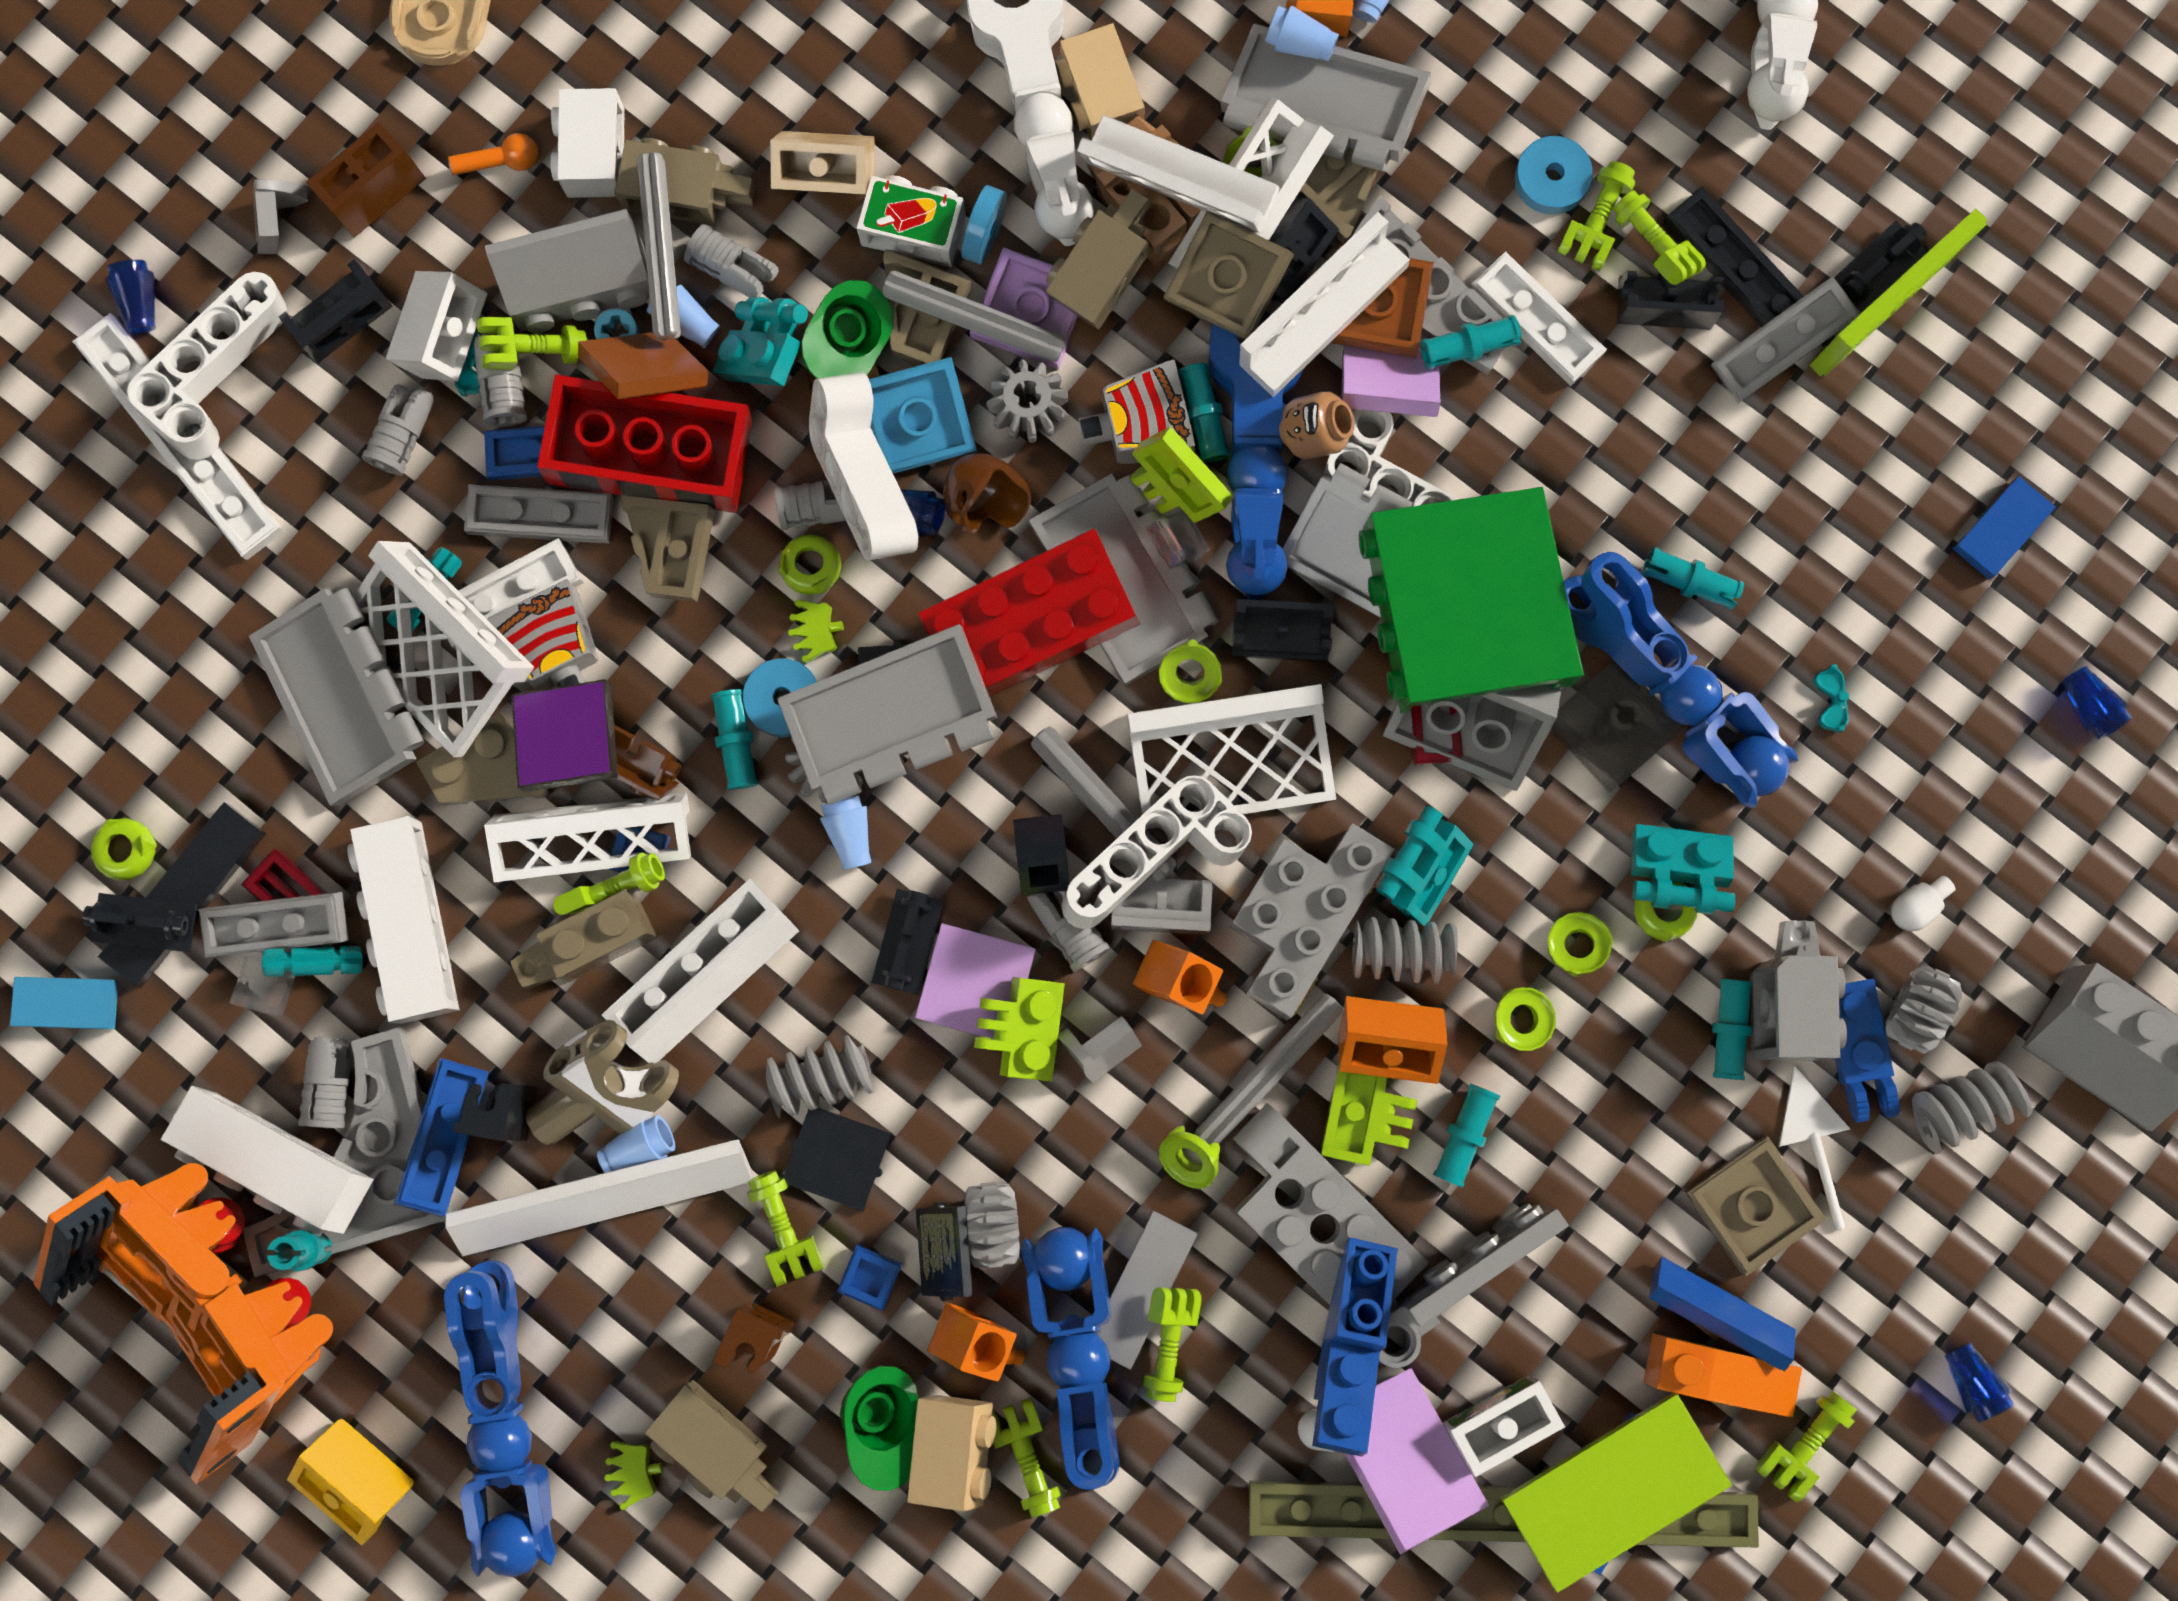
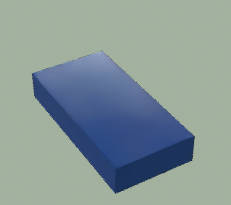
[1952,476,2056,580]

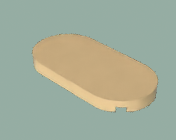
[389,0,491,66]

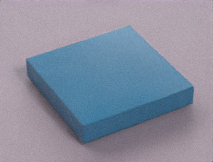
[869,357,977,474]

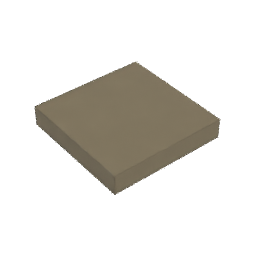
[1163,211,1294,340]
[1684,1136,1827,1276]

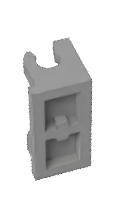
[1111,875,1212,935]

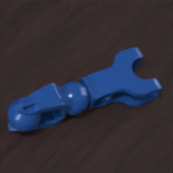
[1208,323,1303,600]
[1564,552,1799,808]
[444,1260,557,1577]

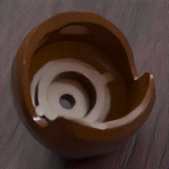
[943,454,1031,533]

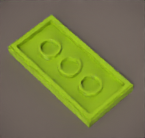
[1809,208,1988,377]
[1500,1393,1733,1593]

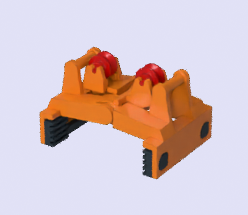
[33,1163,333,1485]

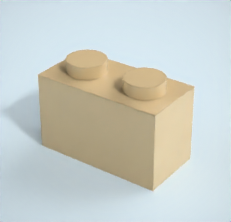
[1055,23,1145,141]
[770,131,875,194]
[907,1395,996,1512]

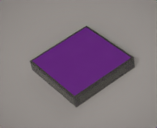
[511,679,618,792]

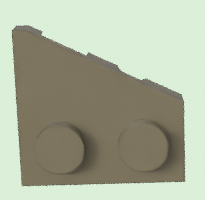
[1297,148,1378,245]
[883,249,971,365]
[621,495,715,603]
[416,712,550,806]

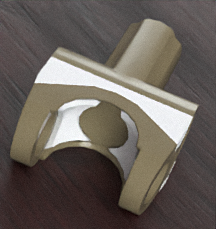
[526,1020,679,1145]

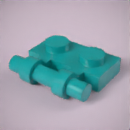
[713,297,808,386]
[1377,805,1474,927]
[1631,824,1736,915]

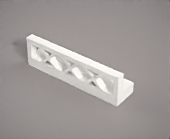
[1169,97,1334,269]
[1077,115,1280,234]
[1239,212,1410,397]
[484,792,691,882]

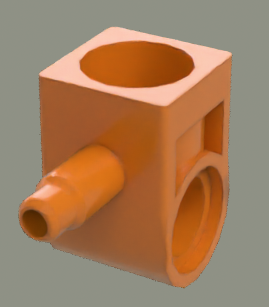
[1132,939,1227,1014]
[927,1302,1026,1382]

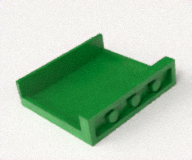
[1358,487,1584,714]

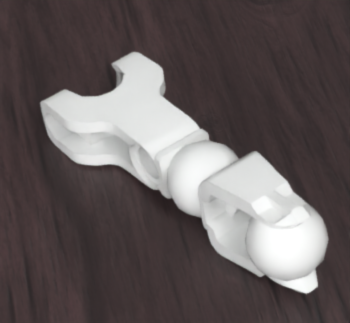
[967,0,1094,246]
[1747,0,1818,130]

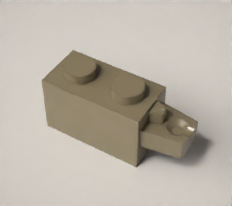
[614,138,756,226]
[1045,189,1152,330]
[510,889,658,989]
[645,1380,779,1512]

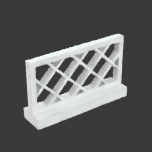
[354,541,534,757]
[1126,684,1336,829]

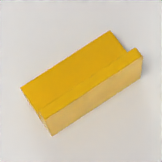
[287,1419,414,1545]

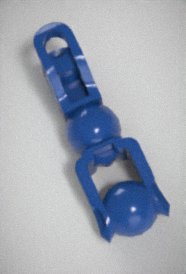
[1020,1227,1120,1490]

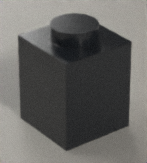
[1013,814,1070,895]

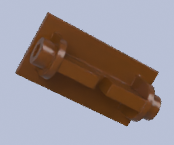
[597,720,681,801]

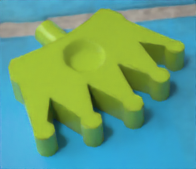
[788,599,844,664]
[604,1441,663,1510]

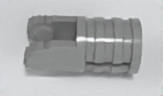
[684,224,779,298]
[474,334,527,427]
[361,384,434,476]
[775,480,846,530]
[1027,890,1110,972]
[298,1036,351,1128]

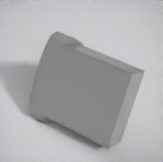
[253,179,308,254]
[1058,1016,1142,1082]

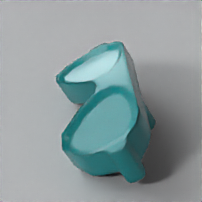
[454,329,480,397]
[1813,664,1849,733]

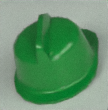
[801,280,893,379]
[840,1366,918,1491]

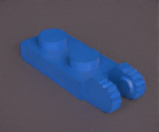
[1835,979,1900,1123]

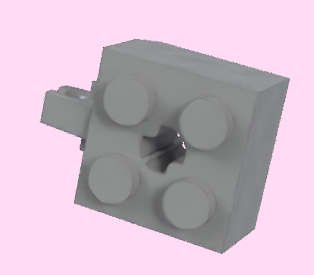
[1750,920,1847,1061]

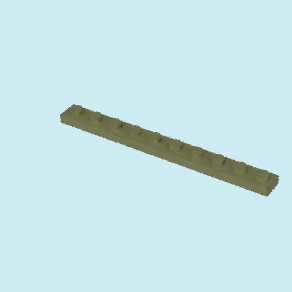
[1248,1480,1759,1548]

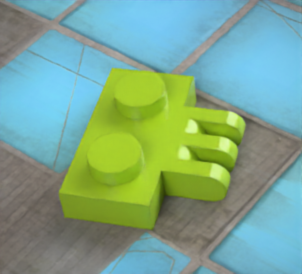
[1130,426,1233,523]
[974,977,1065,1082]
[1320,1060,1417,1166]

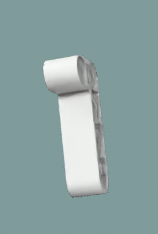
[127,272,287,460]
[809,372,918,561]
[1323,409,1458,506]
[1062,775,1252,929]

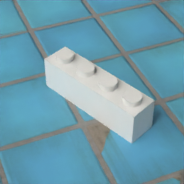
[347,816,460,1024]
[602,879,799,1064]
[161,1085,374,1236]

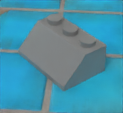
[485,209,650,333]
[1383,684,1562,791]
[2022,963,2178,1131]

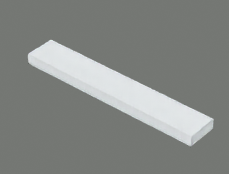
[72,313,285,560]
[446,1139,752,1256]

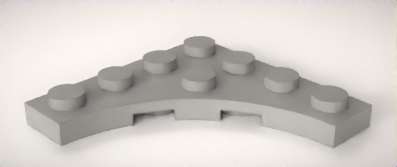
[243,1027,452,1277]

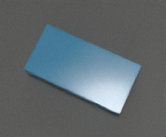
[10,977,119,1030]

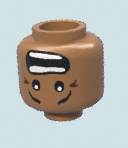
[1279,392,1354,460]

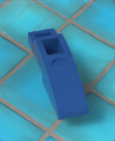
[1312,1237,1398,1457]

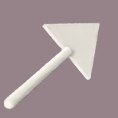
[1778,1066,1850,1231]

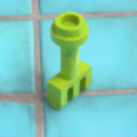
[1557,161,1635,271]
[1613,190,1706,285]
[476,317,587,370]
[553,852,665,915]
[747,1170,824,1287]
[1143,1287,1201,1402]
[1755,1390,1857,1503]
[992,1397,1061,1519]

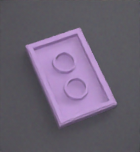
[1345,1368,1489,1555]

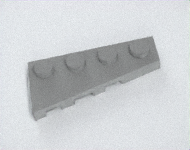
[1351,194,1505,375]

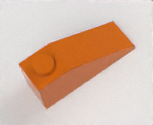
[1643,1333,1802,1418]

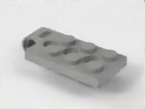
[1232,1103,1429,1305]
[1371,1203,1569,1368]

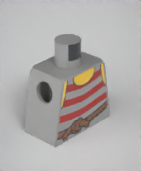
[1079,359,1195,464]
[486,579,598,691]

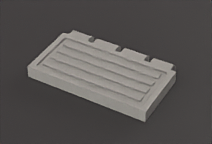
[1220,24,1431,172]
[1283,463,1413,618]
[1029,474,1219,687]
[249,588,424,806]
[777,624,997,805]

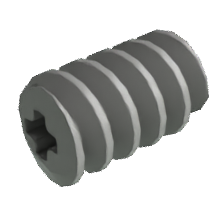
[1352,917,1458,985]
[766,1035,875,1120]
[1912,1061,2033,1154]

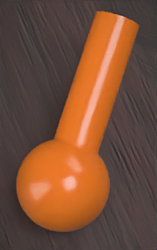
[447,133,539,176]

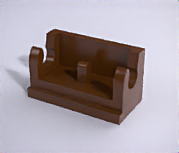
[306,122,426,238]
[713,1302,796,1373]

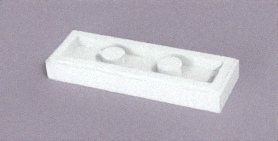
[1470,252,1607,386]
[448,538,584,650]

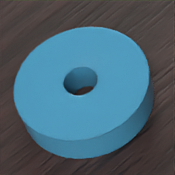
[1514,136,1593,214]
[961,185,1007,265]
[743,658,818,738]

